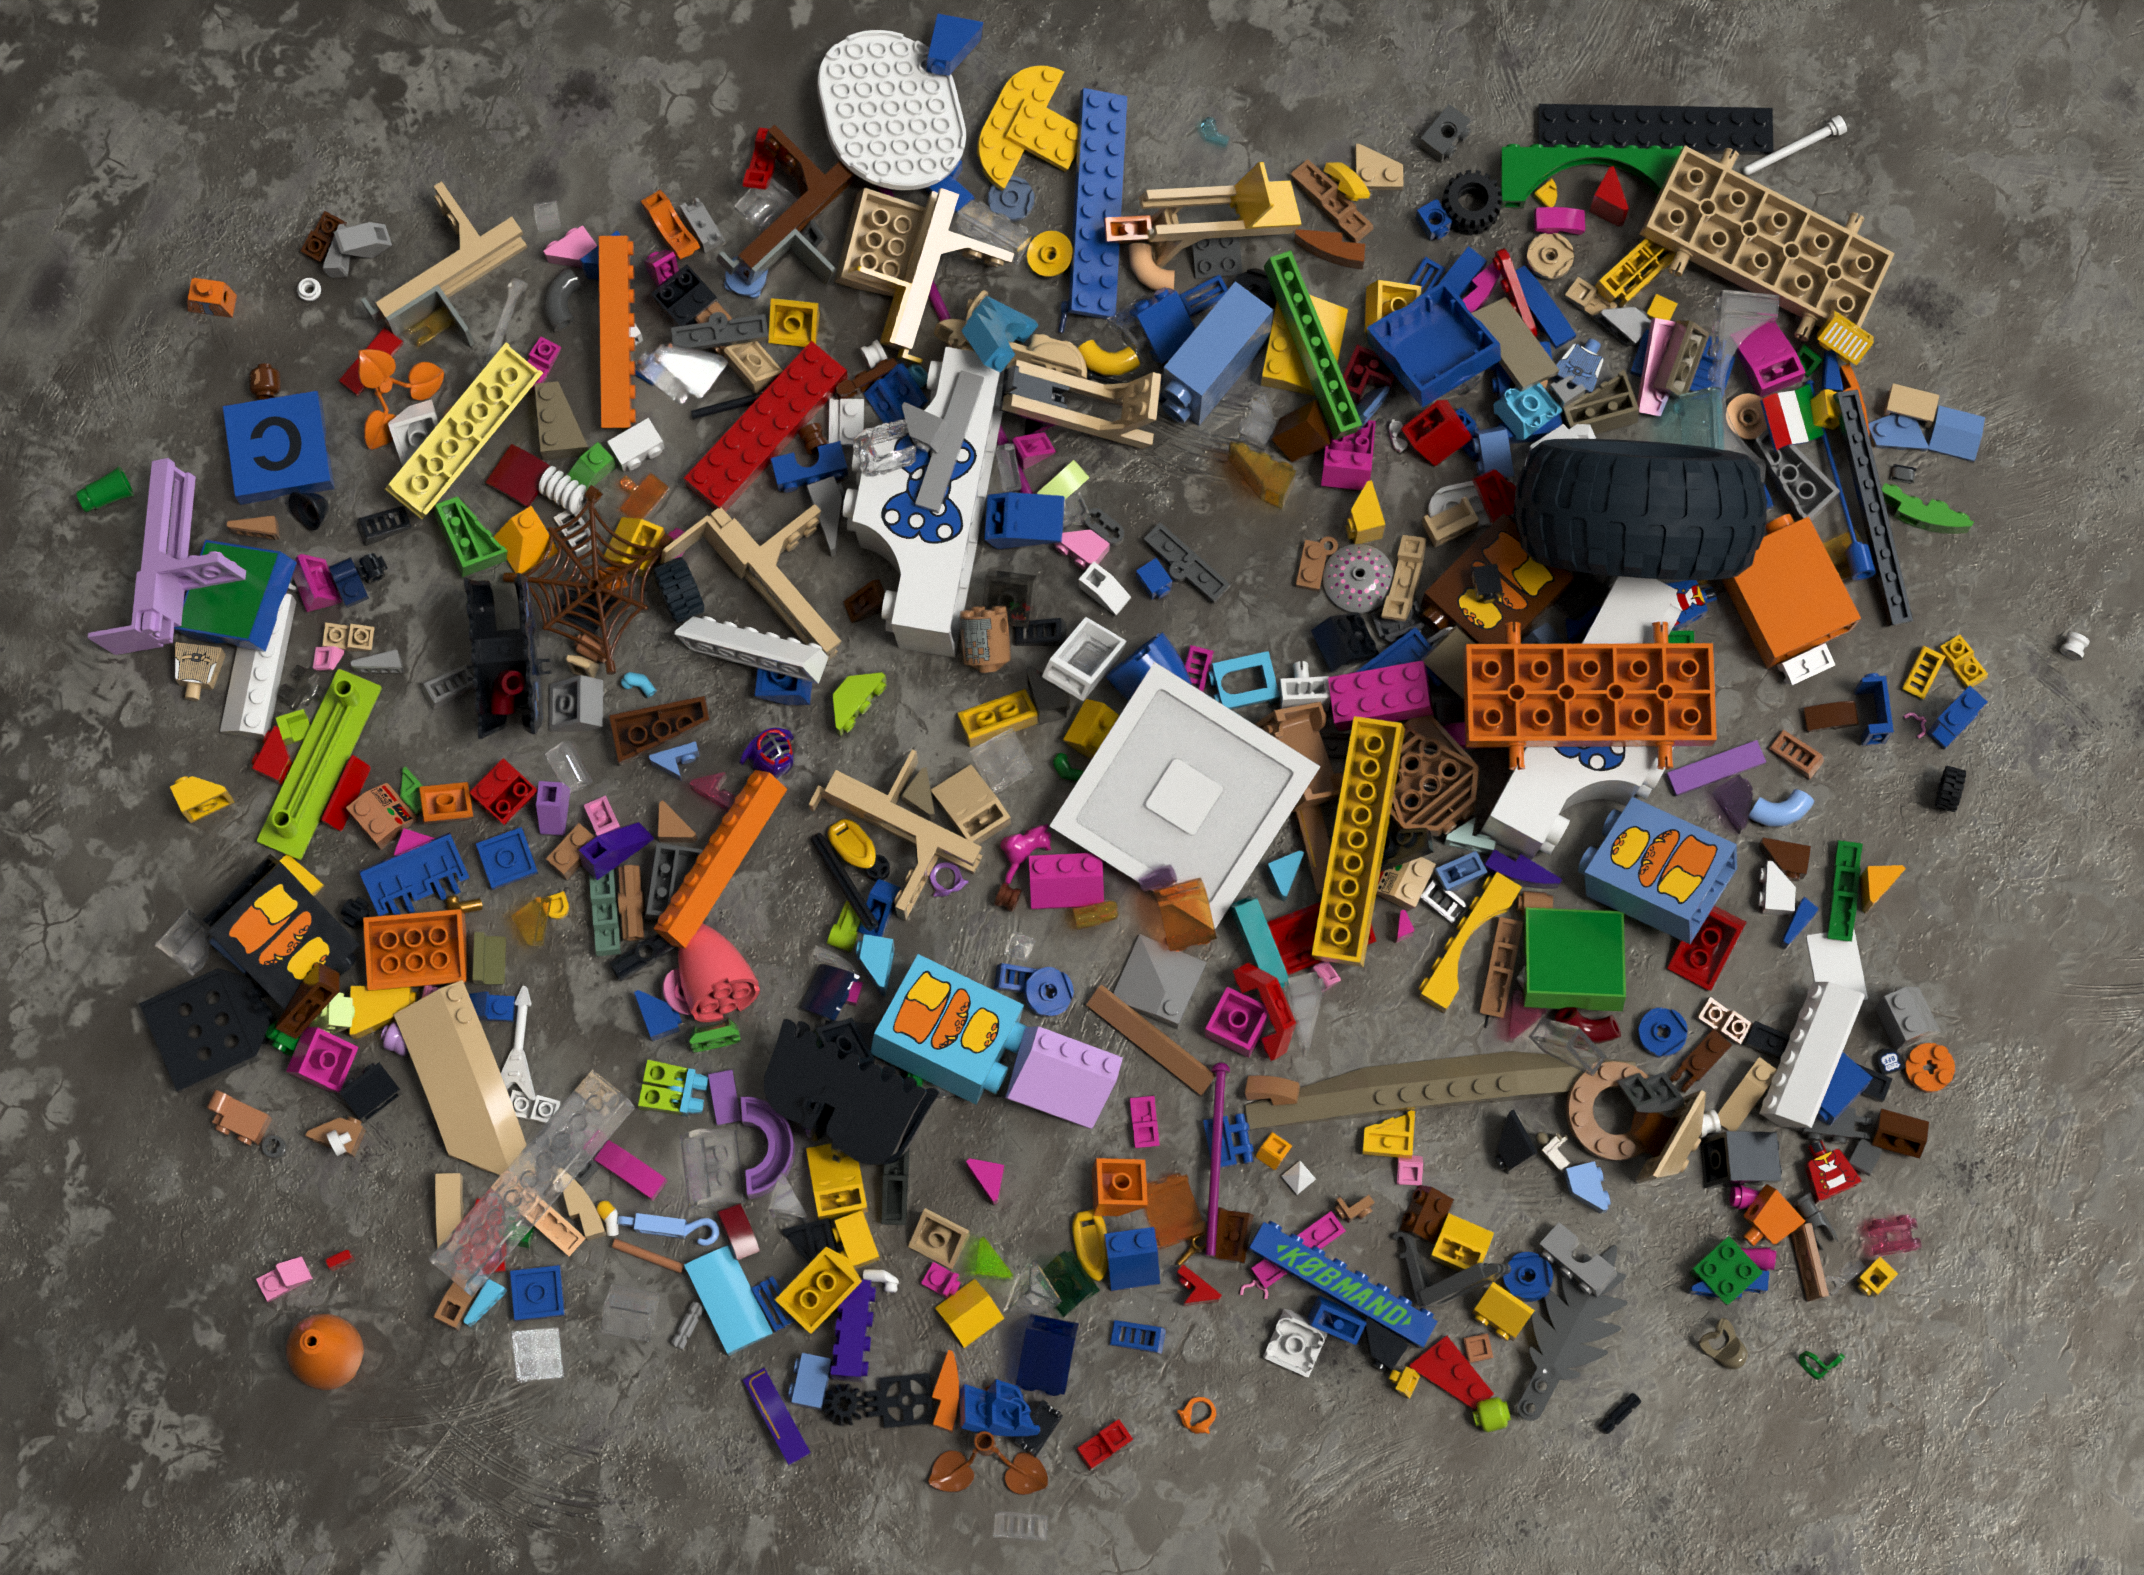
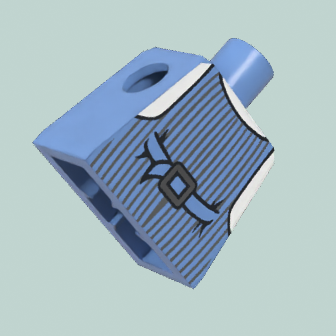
[1550,339,1604,395]

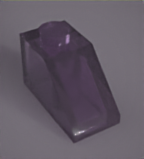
[1712,774,1753,834]

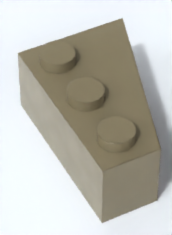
[1562,369,1639,435]

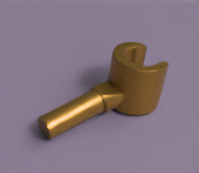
[1177,1235,1206,1266]

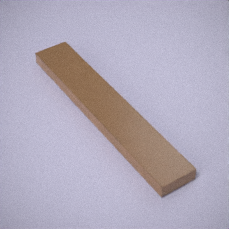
[1086,985,1216,1096]

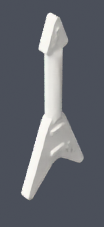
[501,986,536,1101]

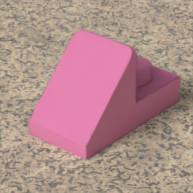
[584,795,620,836]
[256,1256,313,1302]

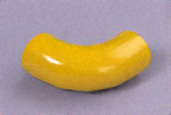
[1078,340,1140,376]

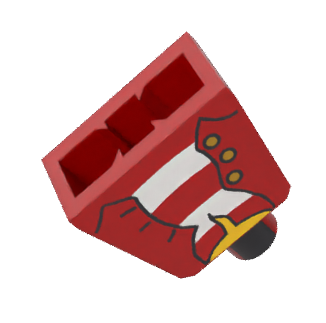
[1804,1140,1862,1204]

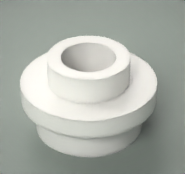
[297,278,321,301]

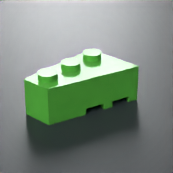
[434,496,508,577]

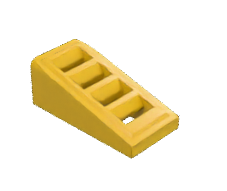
[1902,646,1946,700]

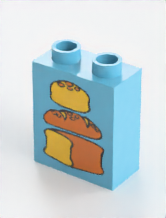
[871,954,1027,1105]

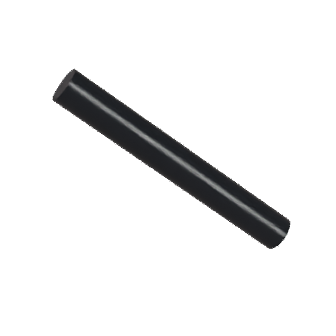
[691,392,761,420]

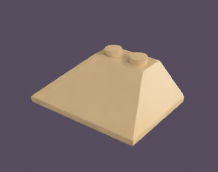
[1635,1090,1706,1184]

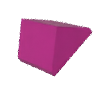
[292,554,342,612]

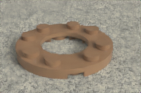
[1566,1061,1663,1161]

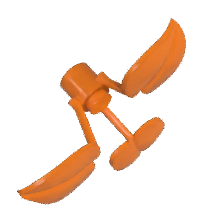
[358,349,444,450]

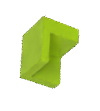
[276,709,311,745]

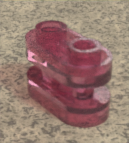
[1868,1214,1922,1257]

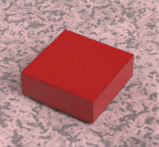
[325,1249,355,1271]

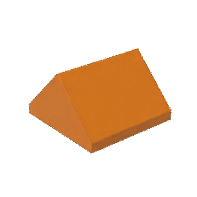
[419,782,473,824]

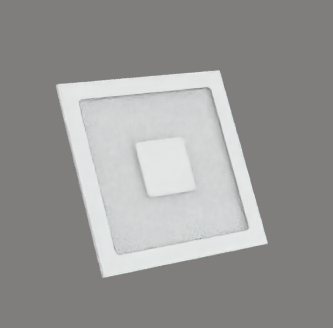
[1049,662,1320,930]

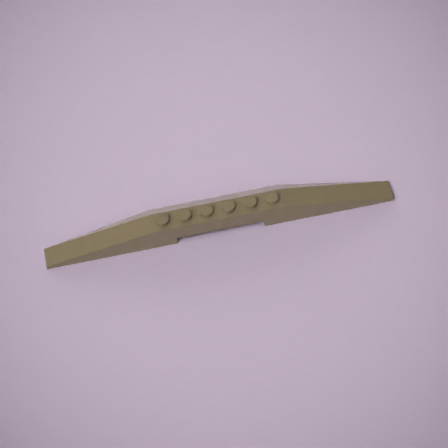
[1245,1051,1636,1130]

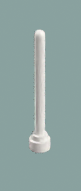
[1743,115,1847,175]

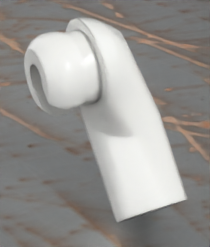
[863,1269,899,1293]

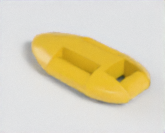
[827,819,876,868]
[1072,1209,1108,1281]

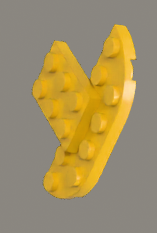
[977,66,1078,191]

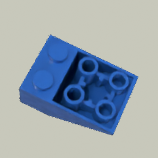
[985,492,1065,549]

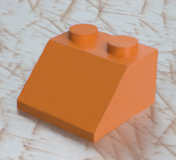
[1092,1158,1148,1216]

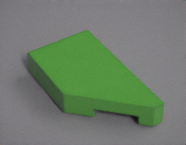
[400,766,423,816]

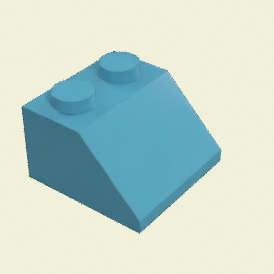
[856,934,895,996]

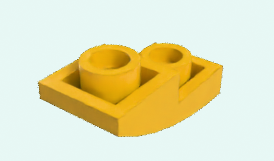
[1324,162,1370,201]
[1940,634,1988,689]

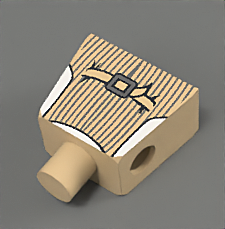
[175,642,225,701]

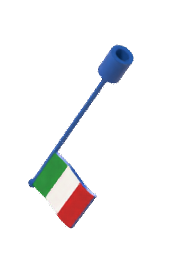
[1760,380,1876,580]

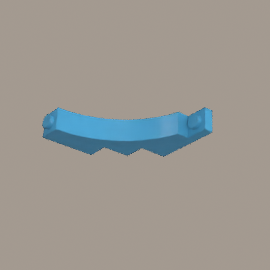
[961,296,1039,373]

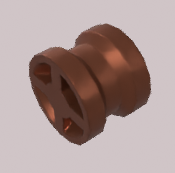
[994,883,1022,912]

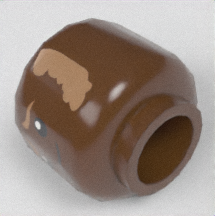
[249,363,281,400]

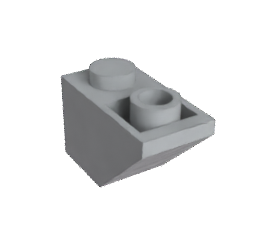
[334,222,392,258]

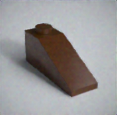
[276,962,339,1039]

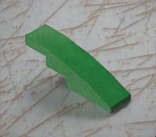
[1827,840,1863,942]

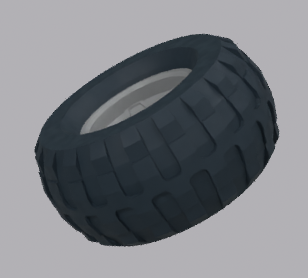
[1514,438,1767,580]

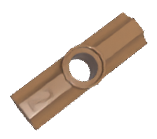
[618,865,645,941]

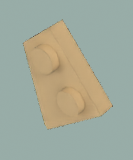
[1356,144,1403,190]

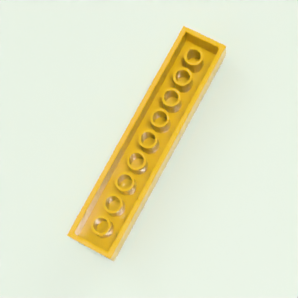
[1312,716,1405,967]

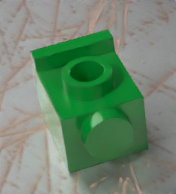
[266,1020,302,1057]

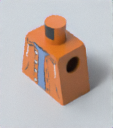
[187,278,237,318]

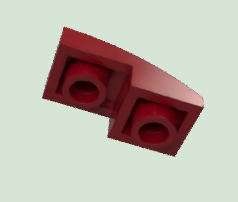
[717,1203,760,1260]

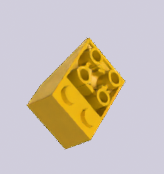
[806,1143,868,1220]

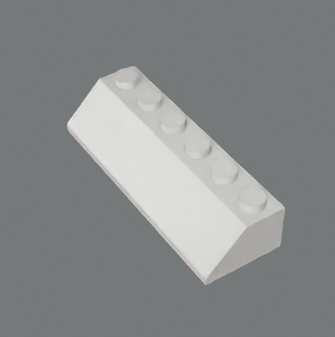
[220,594,296,740]
[675,616,829,684]
[1759,982,1865,1128]

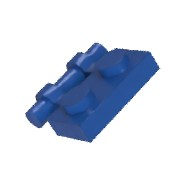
[1203,1114,1254,1168]

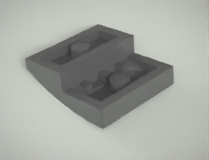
[1617,1072,1685,1113]

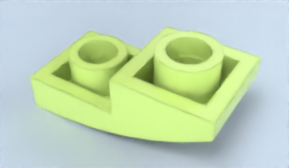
[1037,460,1090,499]

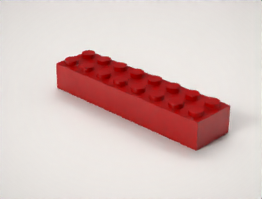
[684,341,848,512]

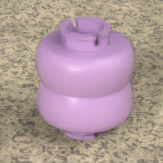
[380,1021,409,1056]

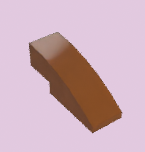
[1294,229,1365,270]

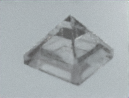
[1004,931,1036,963]

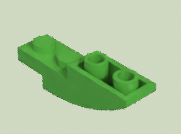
[1882,483,1974,534]

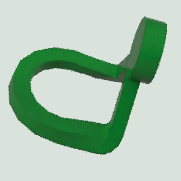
[1798,1351,1845,1380]

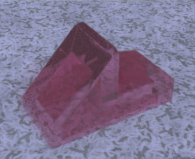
[689,772,735,811]

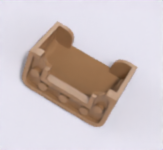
[1255,702,1344,813]

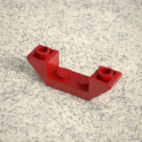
[1233,963,1296,1061]

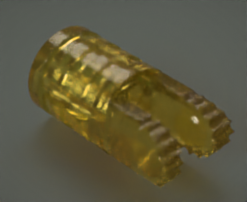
[407,306,455,347]
[1073,901,1118,930]

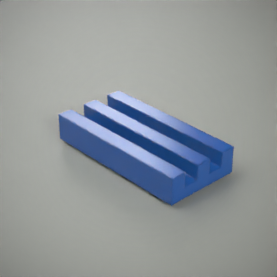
[1408,257,1446,292]
[1179,275,1228,317]
[751,1276,796,1332]

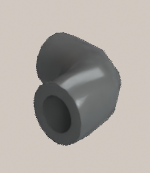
[545,268,581,332]

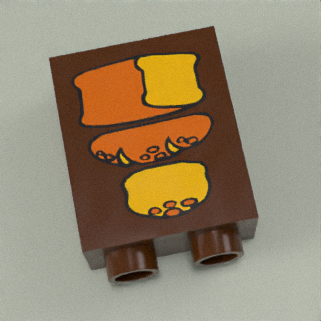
[1421,513,1574,644]

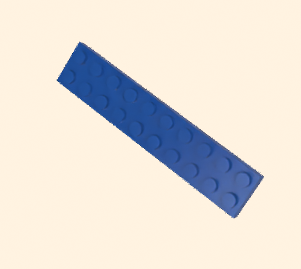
[1068,88,1127,320]

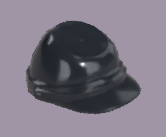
[289,492,330,530]

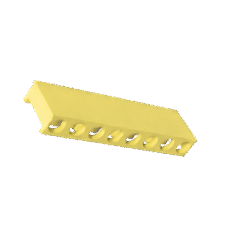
[385,342,543,520]

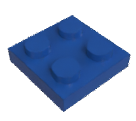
[476,827,539,890]
[510,1265,565,1322]

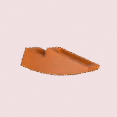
[932,1350,960,1433]

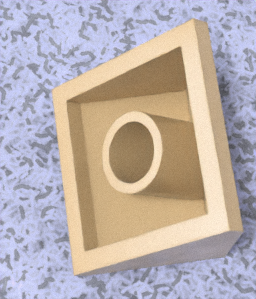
[723,341,783,394]
[908,1208,970,1269]

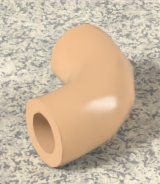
[1128,243,1175,291]

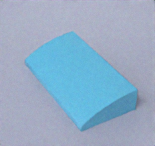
[684,1245,773,1356]

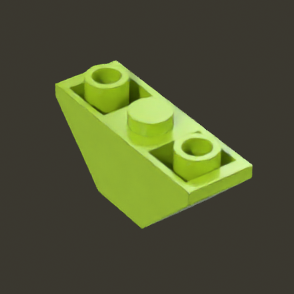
[833,673,887,736]

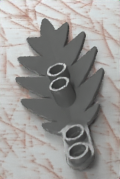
[1518,1245,1627,1421]

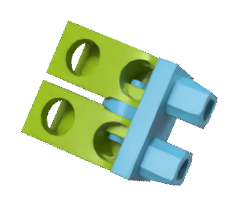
[638,1060,709,1117]

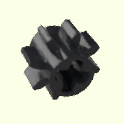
[356,553,388,583]
[341,897,371,928]

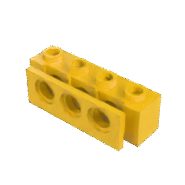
[1595,238,1676,308]

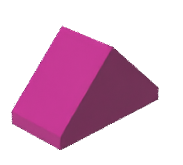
[1012,432,1056,470]
[966,1159,1005,1205]

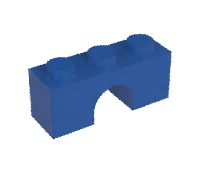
[771,441,848,493]

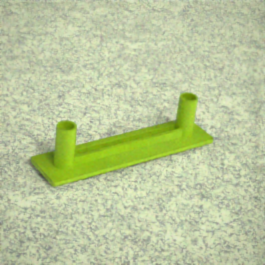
[257,669,382,860]

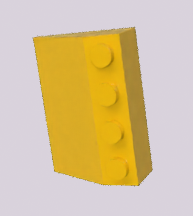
[1261,295,1348,396]

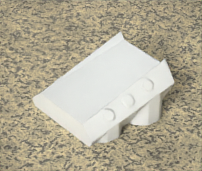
[1263,1309,1328,1377]

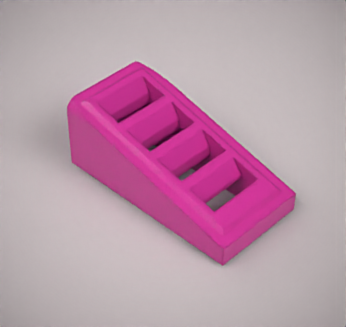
[1185,645,1215,692]

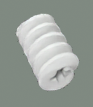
[539,466,587,514]

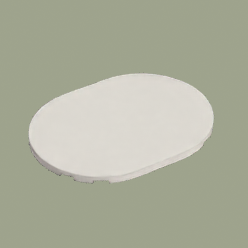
[817,30,966,190]

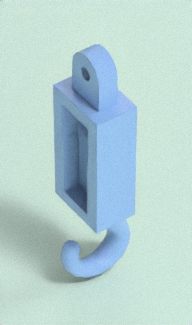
[617,1213,719,1246]

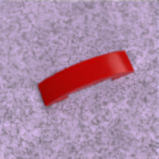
[742,127,782,190]

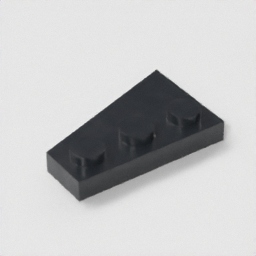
[1380,828,1434,872]

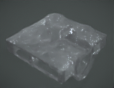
[734,178,798,232]

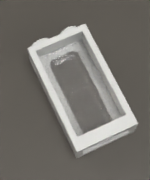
[1042,617,1127,701]

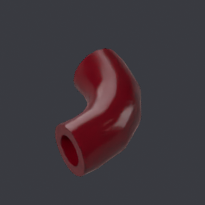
[490,670,525,715]
[1555,1007,1621,1044]

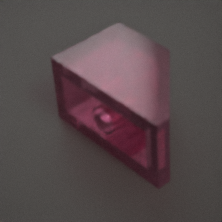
[1508,990,1547,1043]

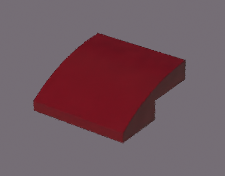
[485,444,550,508]

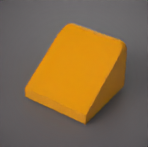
[1256,1132,1292,1170]

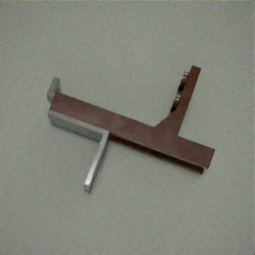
[716,124,859,285]

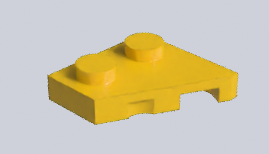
[1362,1110,1415,1159]

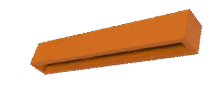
[599,236,636,428]
[654,770,787,948]

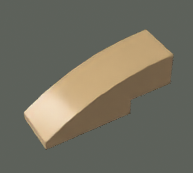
[557,1168,607,1241]
[435,1173,464,1252]

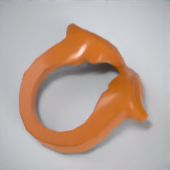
[1177,1397,1217,1434]

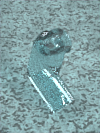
[1201,117,1230,148]

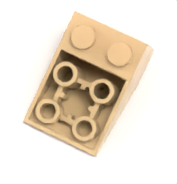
[931,765,1011,845]

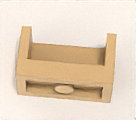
[1883,383,1939,428]
[1422,496,1479,547]

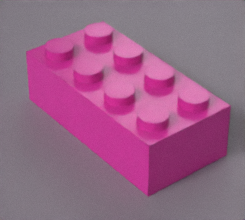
[1328,661,1434,731]

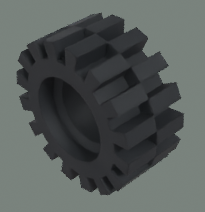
[1935,766,1966,812]

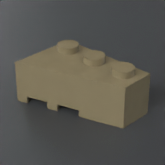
[534,381,589,460]

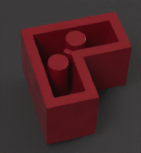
[1343,344,1396,404]

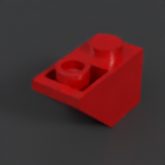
[252,725,293,786]

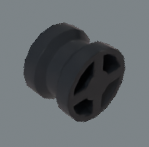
[865,855,890,882]

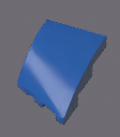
[960,1379,1040,1437]

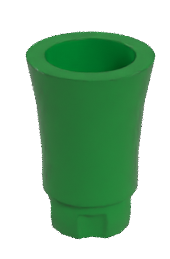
[76,466,134,512]

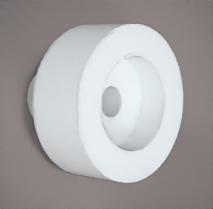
[326,1130,352,1156]

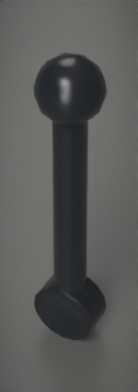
[1087,371,1131,384]

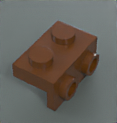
[1400,1185,1454,1244]
[1212,1207,1254,1264]

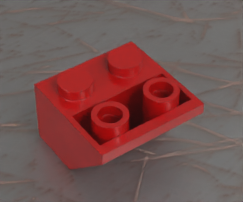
[1401,400,1473,466]
[469,758,538,826]

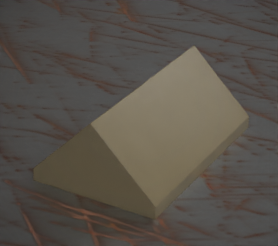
[1652,321,1710,401]

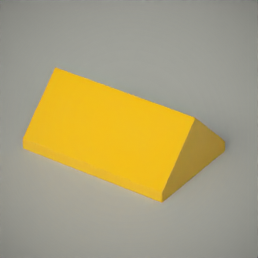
[957,689,1038,748]
[775,1247,862,1334]

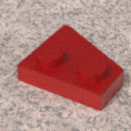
[1472,469,1516,523]

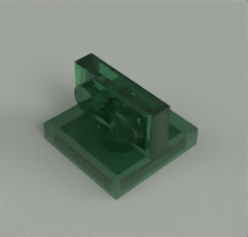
[1034,1251,1100,1318]

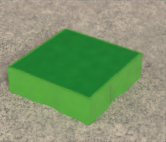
[1523,907,1626,1011]

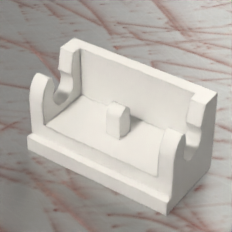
[1776,643,1835,685]

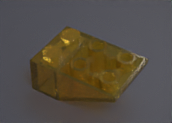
[1228,441,1296,509]

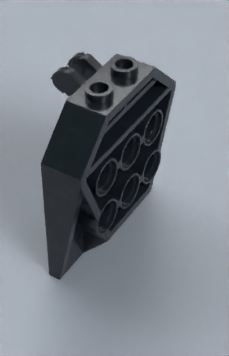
[139,968,275,1093]

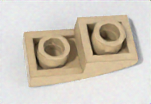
[322,622,374,651]

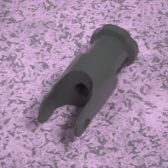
[1792,1192,1838,1250]

